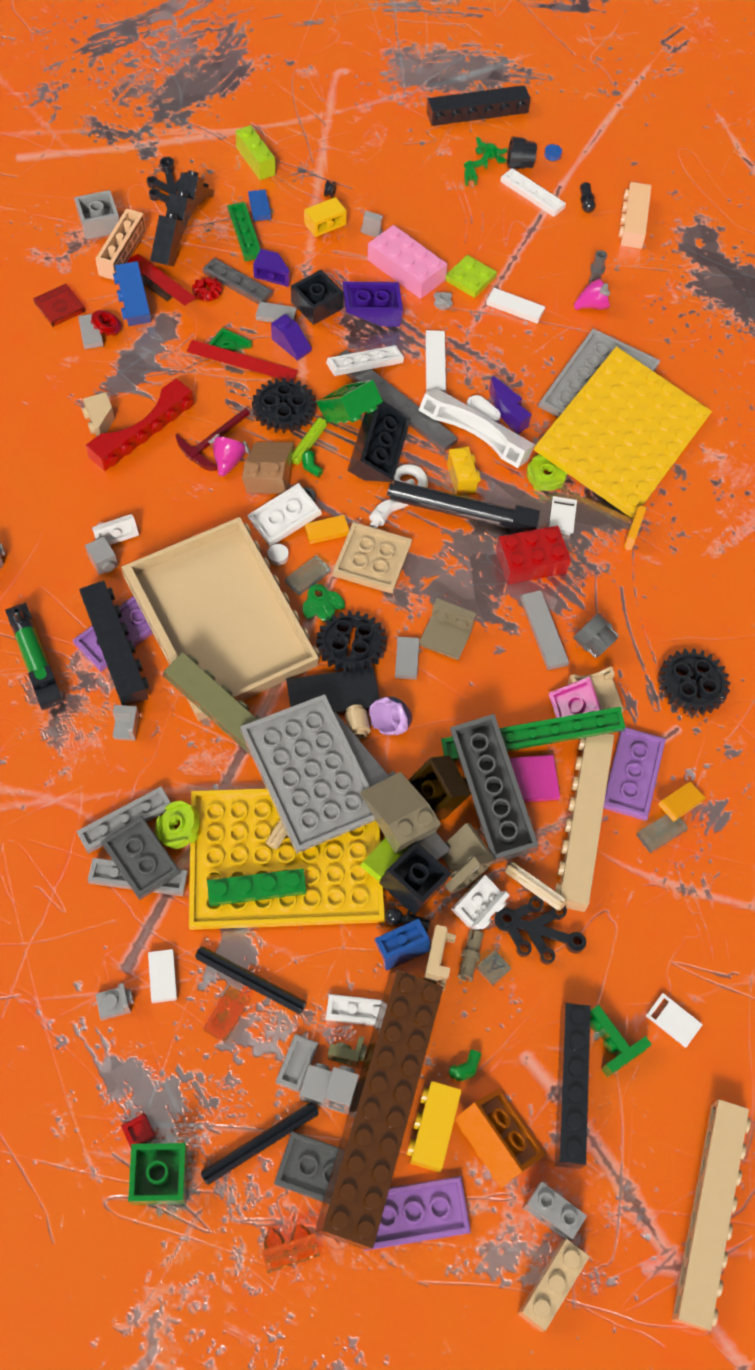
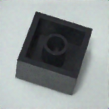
[291,270,344,325]
[379,841,452,916]

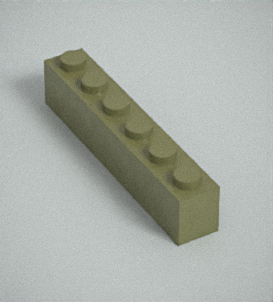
[163,652,261,756]

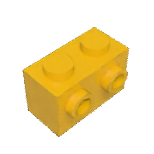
[304,197,347,237]
[447,447,480,496]

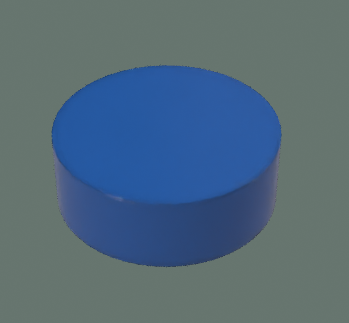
[544,144,562,161]

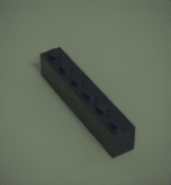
[426,85,531,126]
[79,581,150,706]
[555,1003,591,1169]

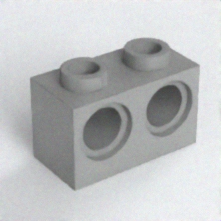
[523,1182,587,1241]

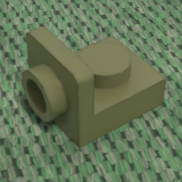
[327,1036,367,1068]

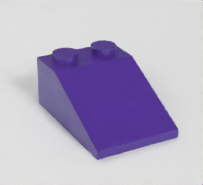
[342,281,403,327]

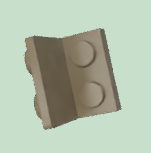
[419,598,477,660]
[443,823,496,893]

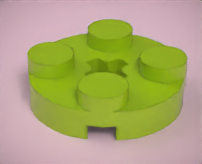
[526,454,567,491]
[155,801,200,849]

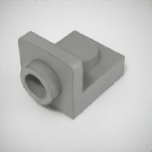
[95,983,134,1021]

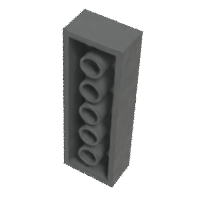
[450,714,539,864]

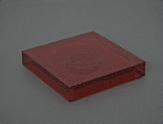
[33,283,86,327]

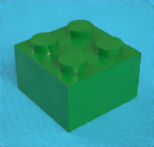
[128,1143,188,1205]

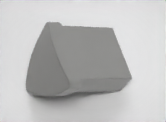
[361,211,383,237]

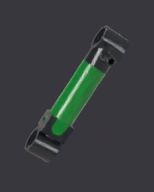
[5,602,64,711]

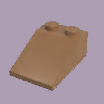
[242,442,295,494]

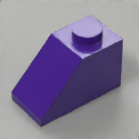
[253,249,290,287]
[271,314,312,361]

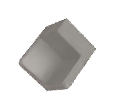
[113,705,140,741]

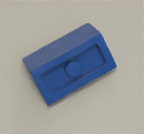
[375,919,430,971]

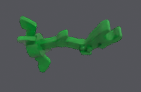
[464,137,508,186]

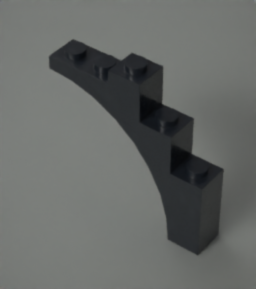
[150,170,214,266]

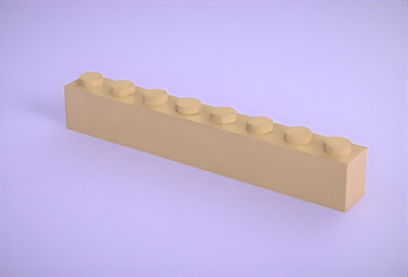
[555,734,614,912]
[672,1099,751,1331]

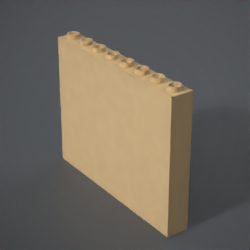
[122,517,320,721]

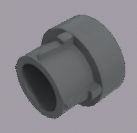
[573,612,619,658]

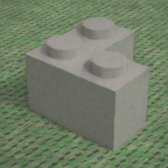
[299,1063,359,1115]

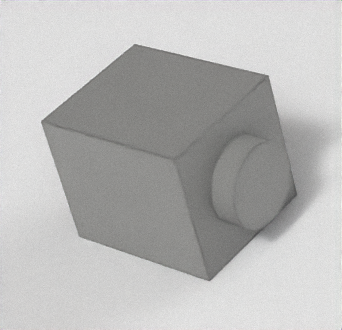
[85,537,118,575]

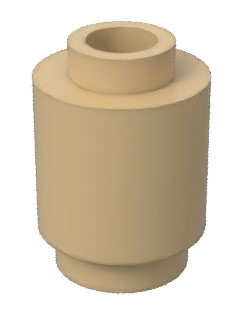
[345,705,371,740]

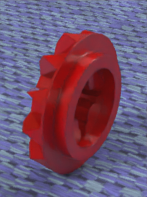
[192,276,222,301]
[90,310,121,337]

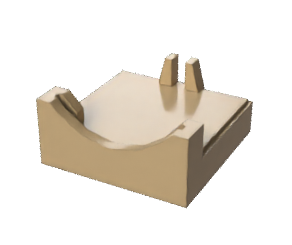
[567,667,624,713]
[424,925,456,991]

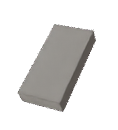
[256,302,297,323]
[78,314,103,349]
[395,637,419,680]
[275,1034,319,1093]

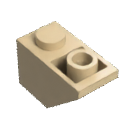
[81,392,115,437]

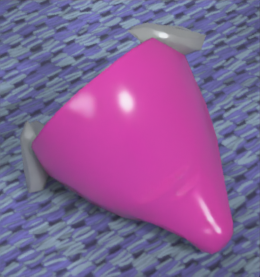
[574,278,610,310]
[208,434,250,476]

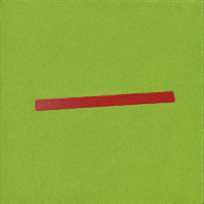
[127,254,196,306]
[187,340,298,382]

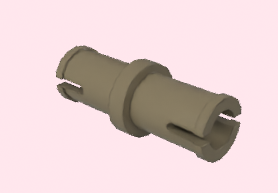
[457,930,484,982]

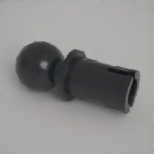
[580,182,596,213]
[384,907,430,933]

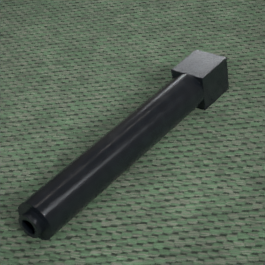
[387,480,540,534]

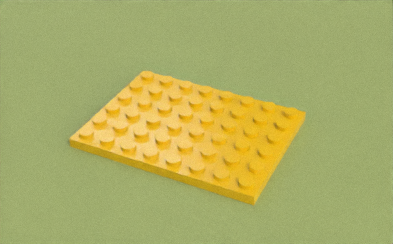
[534,346,712,519]
[189,789,384,930]

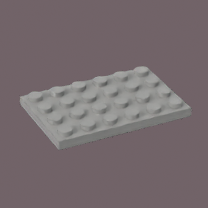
[539,329,660,417]
[240,694,376,854]

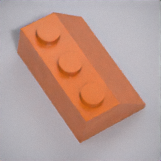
[455,1088,546,1188]

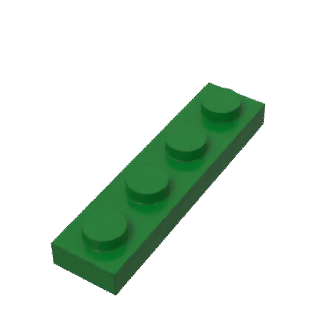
[227,202,260,262]
[207,868,306,906]

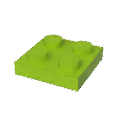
[445,255,497,298]

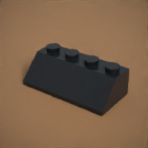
[347,401,411,482]

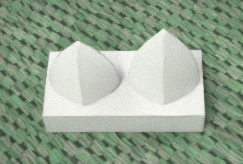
[92,514,139,545]

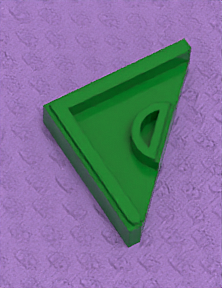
[209,328,252,351]

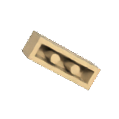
[518,1239,590,1332]

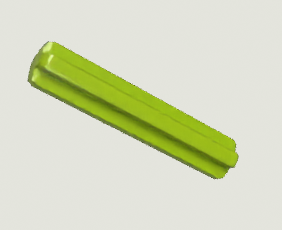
[292,418,327,465]

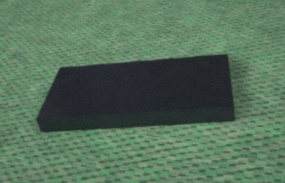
[286,667,380,715]

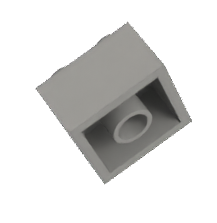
[74,190,119,240]

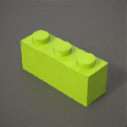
[235,125,276,180]

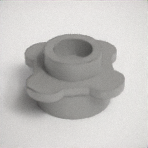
[434,292,452,310]

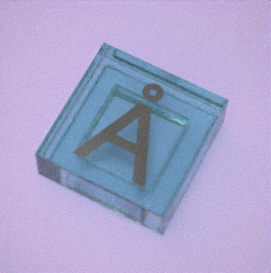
[476,950,511,986]

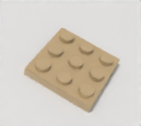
[333,522,412,594]

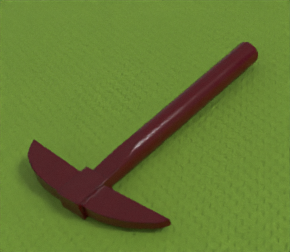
[176,408,250,471]

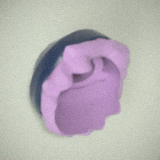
[369,696,412,735]

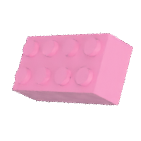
[368,225,447,299]

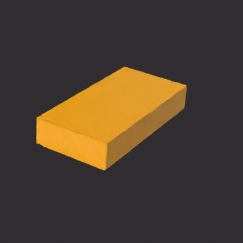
[624,506,647,551]
[304,515,349,544]
[658,782,706,822]

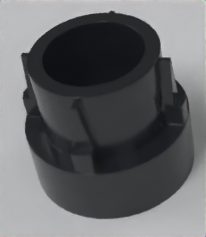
[507,136,537,169]

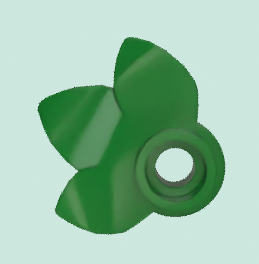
[302,584,345,622]

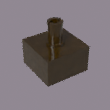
[408,755,471,820]

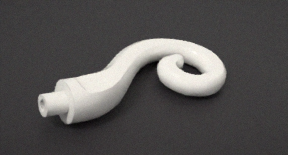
[369,464,428,529]

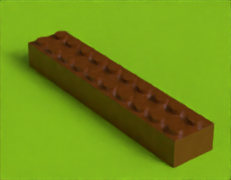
[314,970,444,1250]

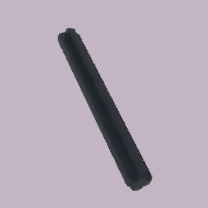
[195,946,306,1014]
[201,1102,319,1185]

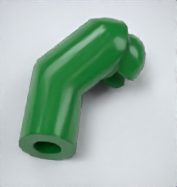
[302,450,323,478]
[449,1050,482,1081]

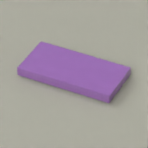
[72,596,153,672]
[603,727,666,821]
[364,1176,471,1251]

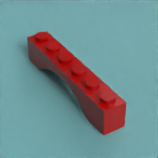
[86,378,194,471]

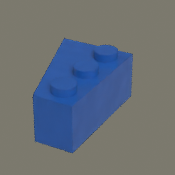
[113,261,151,326]

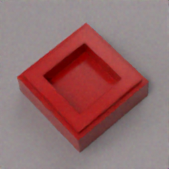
[121,1113,156,1148]

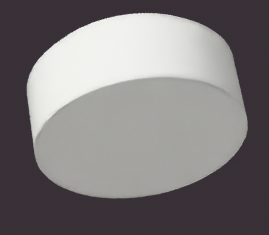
[267,544,289,565]

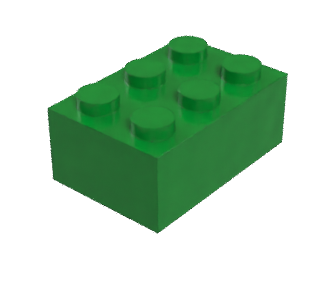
[316,379,383,424]

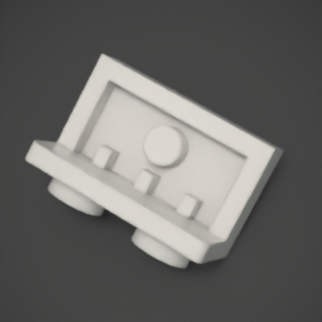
[451,875,510,930]

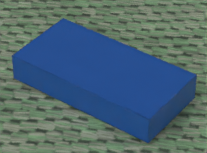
[248,190,271,221]

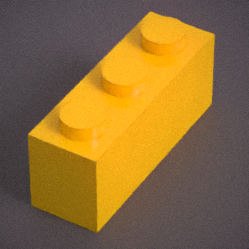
[407,1081,461,1173]

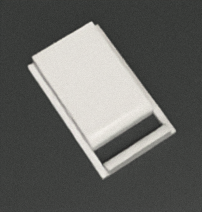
[549,496,577,535]
[646,993,703,1048]

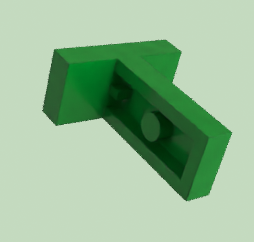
[590,1005,652,1078]

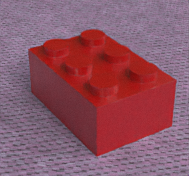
[495,526,571,585]

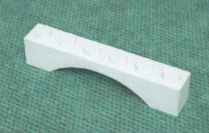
[419,388,535,468]

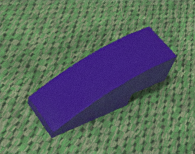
[489,376,531,435]

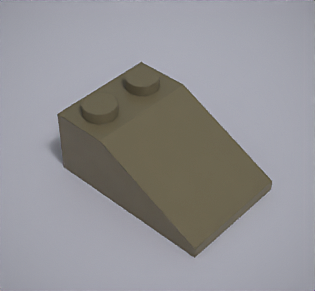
[360,772,441,854]

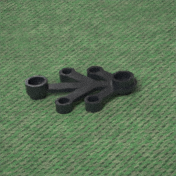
[147,157,188,208]
[494,896,586,965]

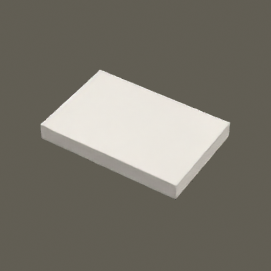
[247,483,322,547]

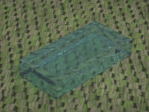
[285,555,331,596]
[636,814,688,853]

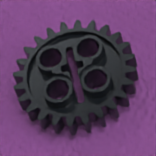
[252,377,316,434]
[316,611,387,674]
[657,649,731,716]

